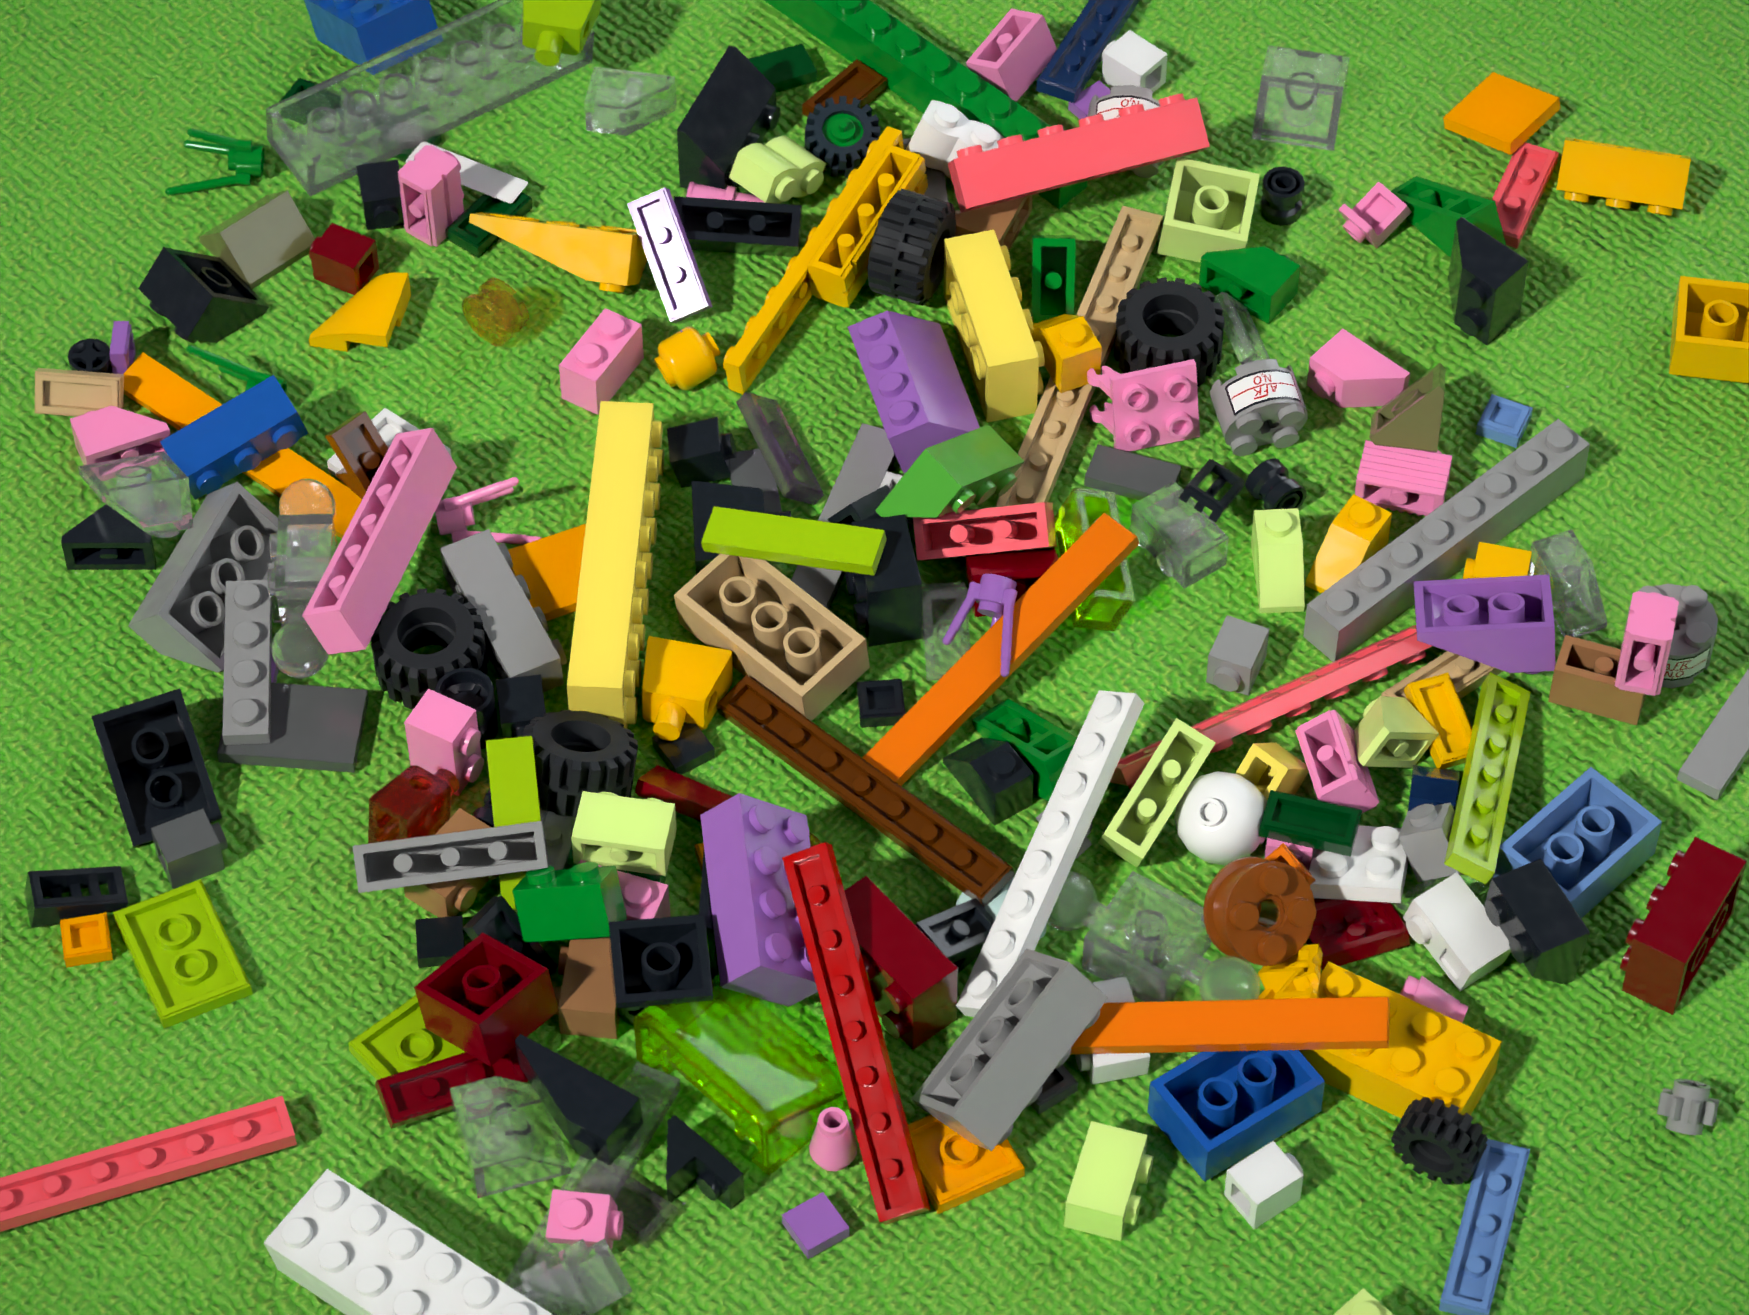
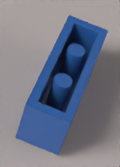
[160,375,308,500]

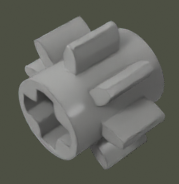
[1657,1079,1720,1135]

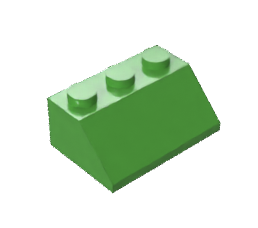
[875,424,1025,518]

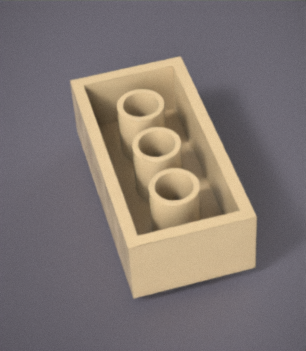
[674,554,870,721]

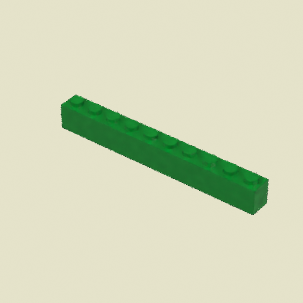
[764,0,1088,209]

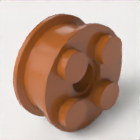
[1203,857,1316,966]

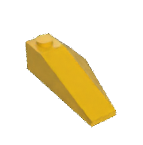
[469,212,647,292]

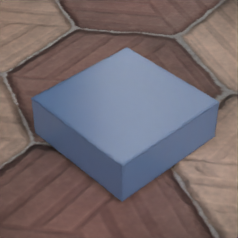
[1476,394,1533,448]

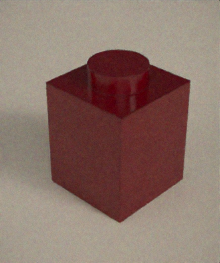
[309,223,379,295]

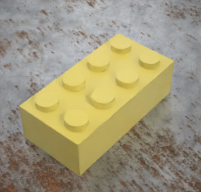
[944,230,1045,423]

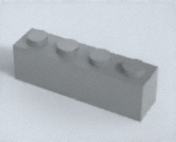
[440,529,567,692]
[352,821,549,893]

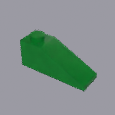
[1391,176,1506,257]
[972,699,1077,801]

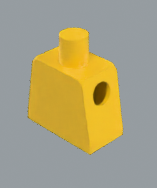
[642,636,733,741]

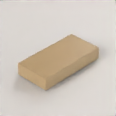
[35,368,124,417]

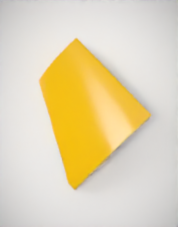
[309,272,411,352]
[1257,944,1323,999]

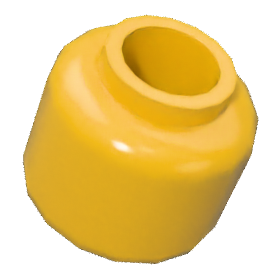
[654,327,721,391]

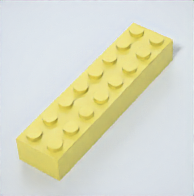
[567,401,664,729]

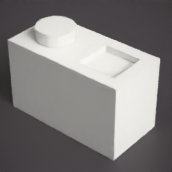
[1403,872,1511,991]

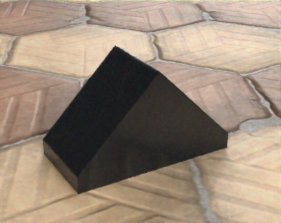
[61,501,157,570]

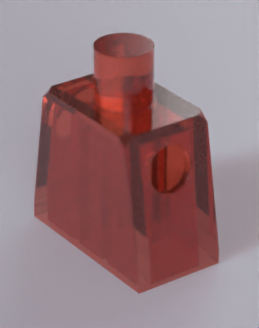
[368,765,459,844]

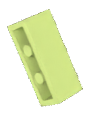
[1098,718,1216,867]

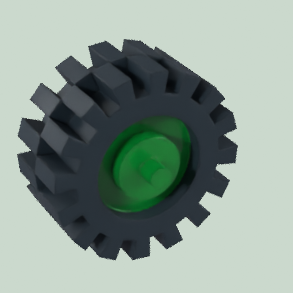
[804,96,880,178]

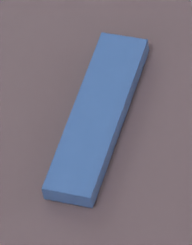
[1439,1139,1530,1315]

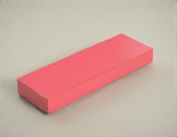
[1492,142,1559,248]

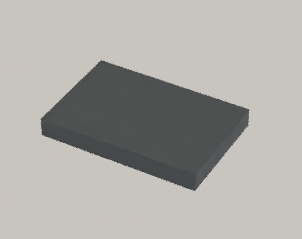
[217,683,369,773]

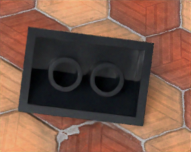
[677,45,780,189]

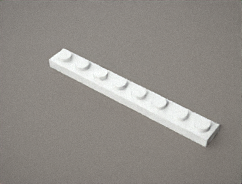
[956,690,1145,1017]

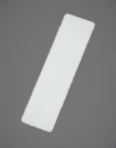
[406,141,528,204]

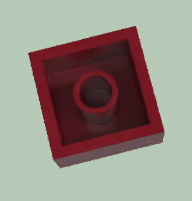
[414,932,559,1066]

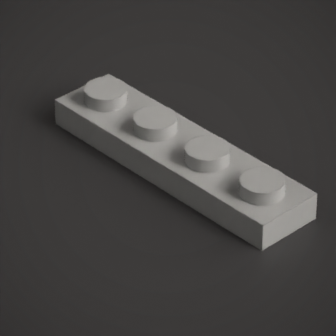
[222,579,273,745]

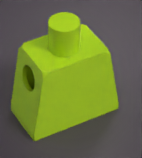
[522,0,601,66]

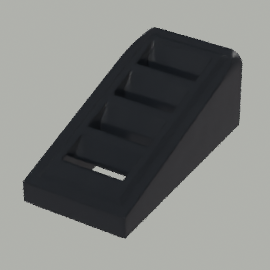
[25,866,128,928]

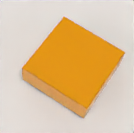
[60,912,113,968]

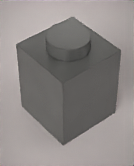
[151,809,228,889]

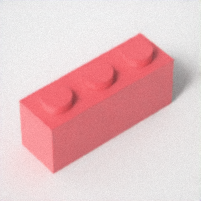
[913,502,1057,561]

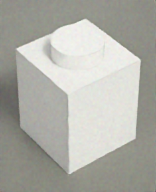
[1101,30,1167,93]
[1224,1141,1304,1229]

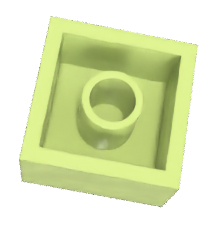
[1157,157,1260,263]

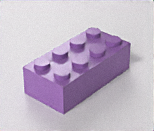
[700,793,818,1007]

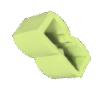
[729,136,826,204]

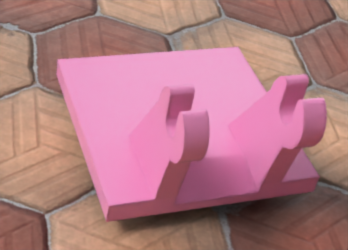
[1087,359,1200,452]

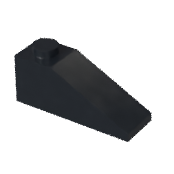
[515,1034,644,1166]

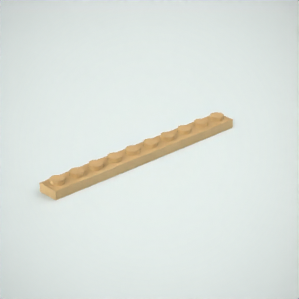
[995,206,1163,507]

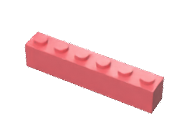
[948,93,1210,213]

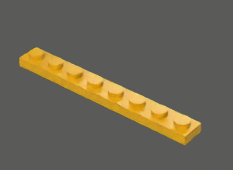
[723,126,904,395]

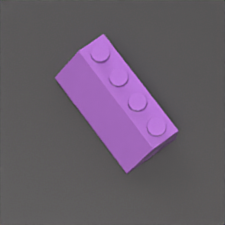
[848,310,980,474]

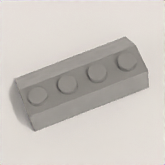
[128,482,300,673]
[911,949,1108,1151]

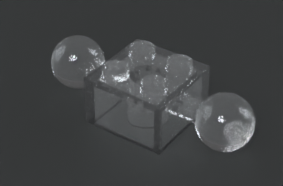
[268,479,338,679]
[1047,871,1260,1002]

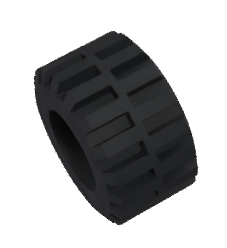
[868,189,956,306]
[1114,278,1224,387]
[371,588,488,710]
[523,710,638,818]

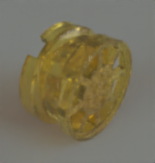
[462,278,529,347]

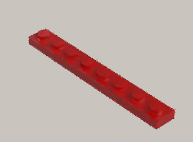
[782,842,930,1225]

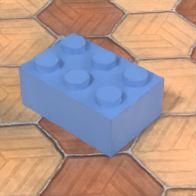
[1493,767,1662,918]

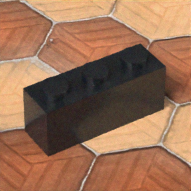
[674,196,803,257]

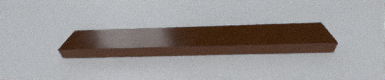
[716,675,1015,907]

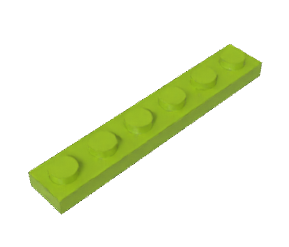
[1444,672,1531,884]

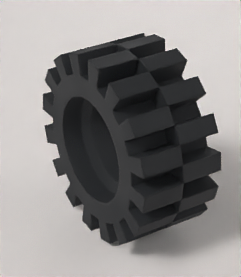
[1391,1097,1488,1185]

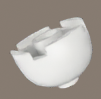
[1174,771,1267,866]

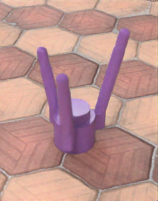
[942,574,1018,677]

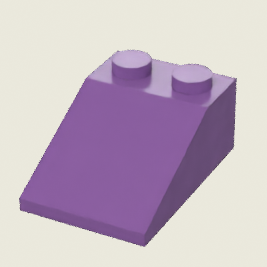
[1414,575,1556,674]

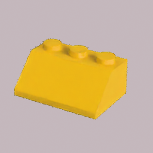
[1556,137,1691,216]

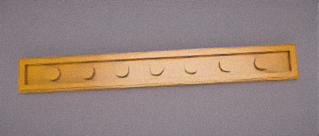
[124,352,362,539]

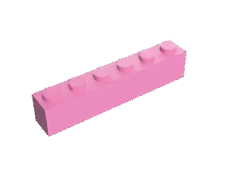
[302,428,457,655]

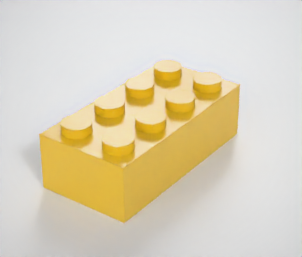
[1669,276,1749,383]
[1299,961,1502,1118]

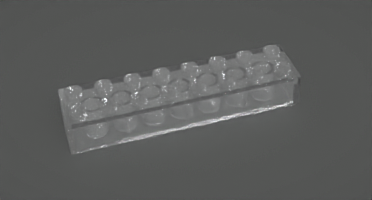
[266,0,594,197]

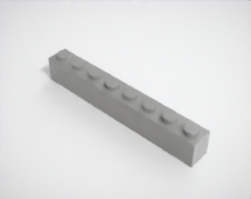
[1303,419,1590,662]

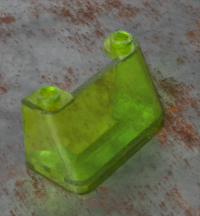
[634,974,849,1176]

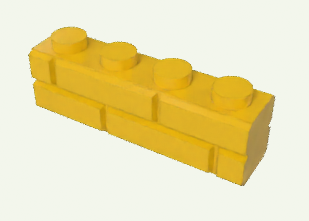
[807,145,928,308]

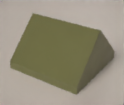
[199,191,315,289]
[1370,363,1446,452]

